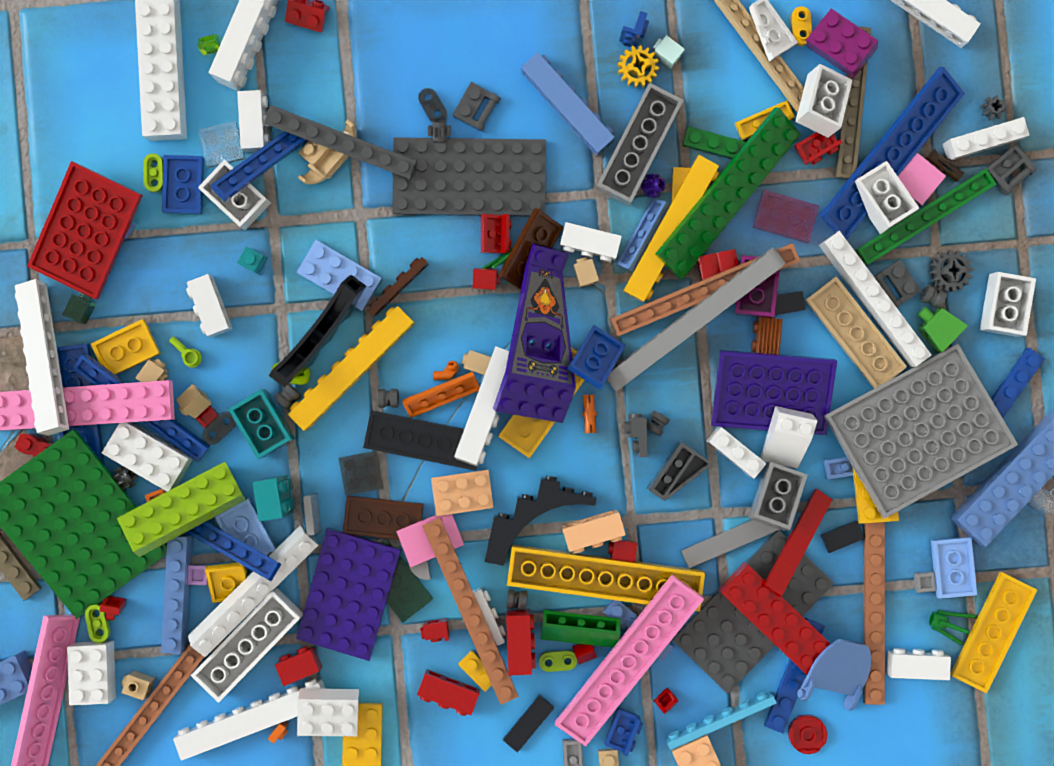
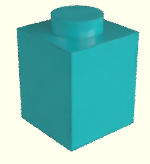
[237,246,268,275]

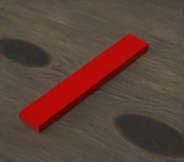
[763,489,833,597]

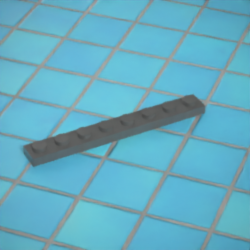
[264,105,417,179]

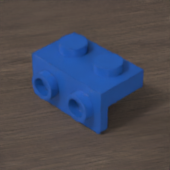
[619,11,649,47]
[604,707,643,756]

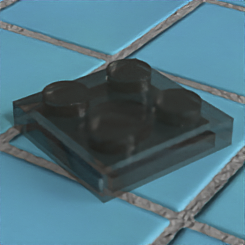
[339,451,384,496]

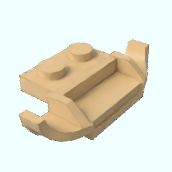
[298,120,356,185]

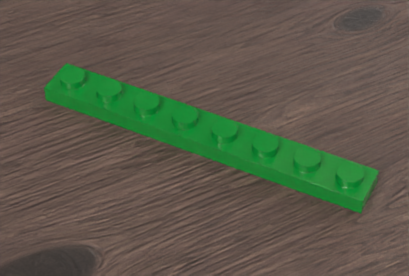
[856,168,996,266]

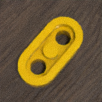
[790,6,812,46]

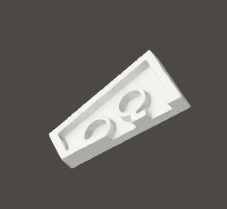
[749,0,798,62]

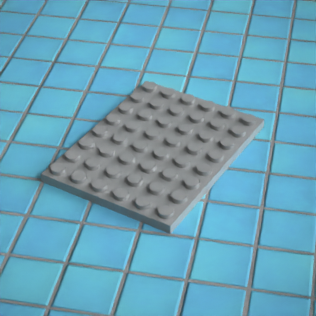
[824,344,1018,519]

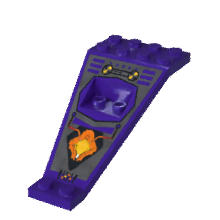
[493,243,576,423]

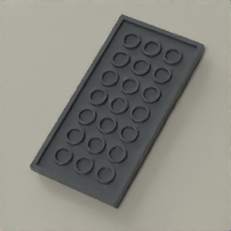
[392,137,546,216]
[672,530,834,694]

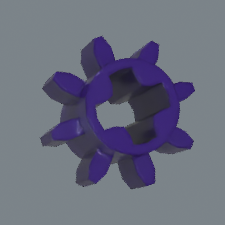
[641,174,665,198]

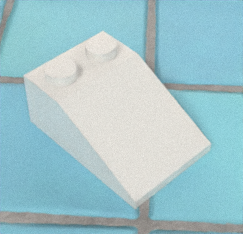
[855,161,919,234]
[760,406,817,469]

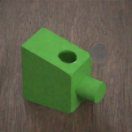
[917,306,968,353]

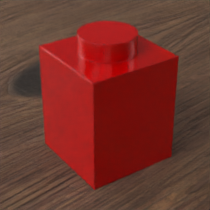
[472,268,501,290]
[608,539,637,562]

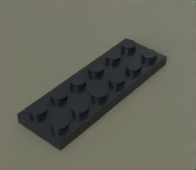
[363,410,477,471]

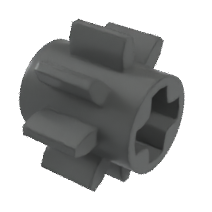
[980,95,1007,121]
[428,120,451,142]
[113,466,137,490]

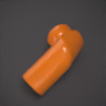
[433,360,459,380]

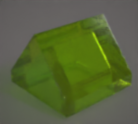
[198,34,220,56]

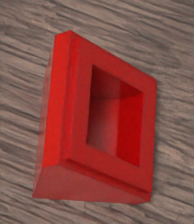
[572,644,597,665]
[653,687,679,714]

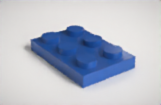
[162,155,204,214]
[567,325,626,389]

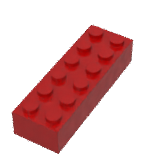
[718,562,831,675]

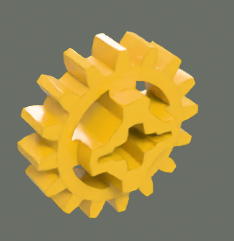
[617,45,659,88]

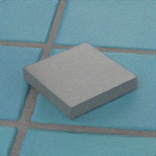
[303,493,321,536]

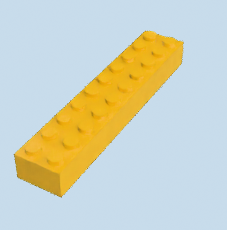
[507,544,705,612]

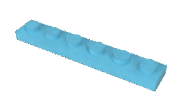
[665,692,776,750]

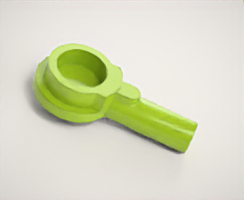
[169,336,202,368]

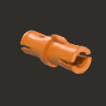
[582,394,597,433]

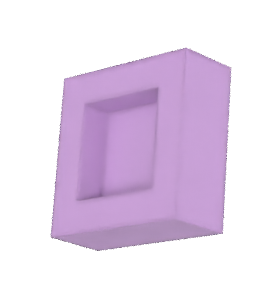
[188,564,209,585]

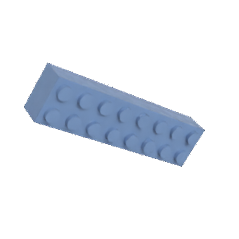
[950,408,1054,547]

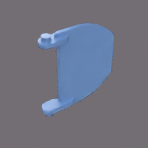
[797,639,871,711]

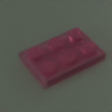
[752,190,819,243]

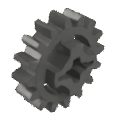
[929,250,974,292]

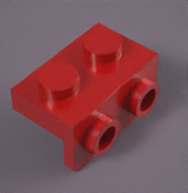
[285,0,330,33]
[794,132,843,166]
[481,214,512,254]

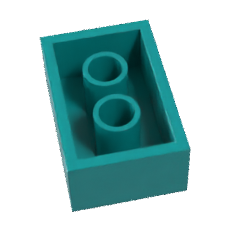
[228,389,295,459]
[252,475,296,522]

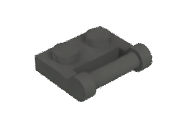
[453,82,501,132]
[987,144,1037,196]
[874,259,922,308]

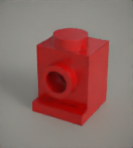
[420,618,450,642]

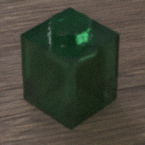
[62,293,96,324]

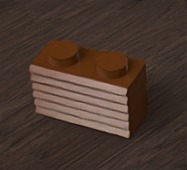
[751,317,783,355]

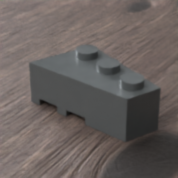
[646,441,713,501]

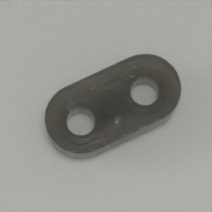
[418,88,447,123]
[202,411,236,445]

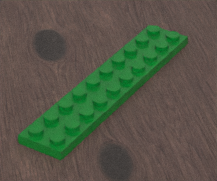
[655,107,801,279]

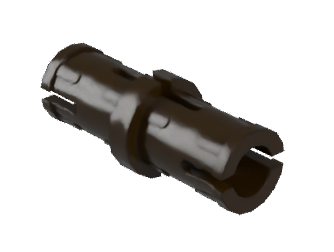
[926,149,964,182]

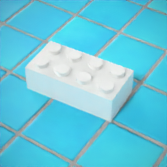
[102,422,194,492]

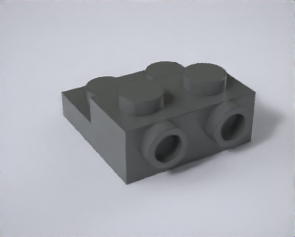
[624,414,647,457]

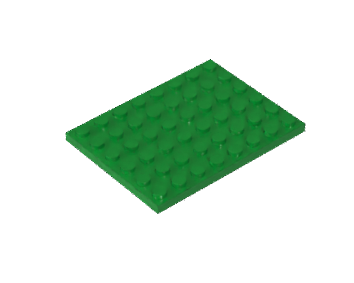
[0,428,167,619]

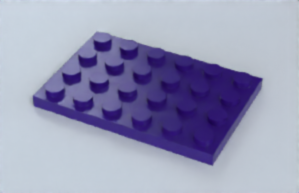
[711,350,837,435]
[296,528,402,661]

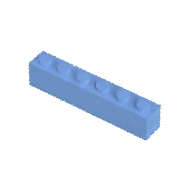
[521,52,615,157]
[161,534,193,654]

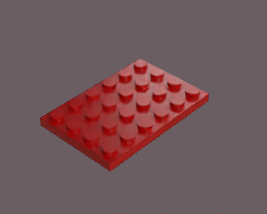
[27,161,143,300]

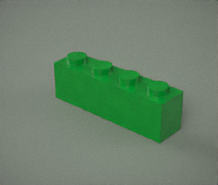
[540,610,621,648]

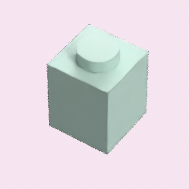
[653,35,685,69]

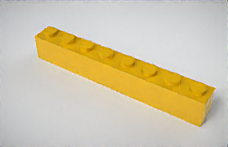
[623,155,719,302]
[288,306,416,431]

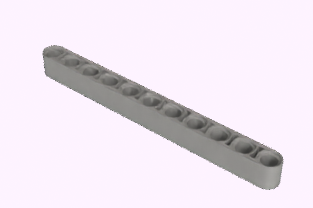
[607,247,786,392]

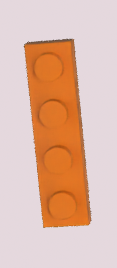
[402,372,480,418]

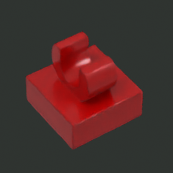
[100,596,126,621]

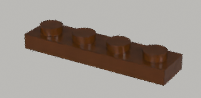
[367,257,429,317]

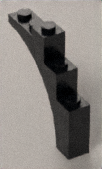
[269,275,366,387]
[485,475,597,566]

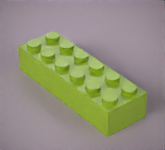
[117,462,246,557]

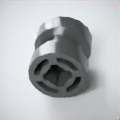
[920,284,947,309]
[274,383,301,410]
[378,389,399,408]
[647,410,670,436]
[506,589,527,611]

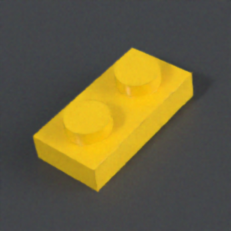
[458,650,492,692]

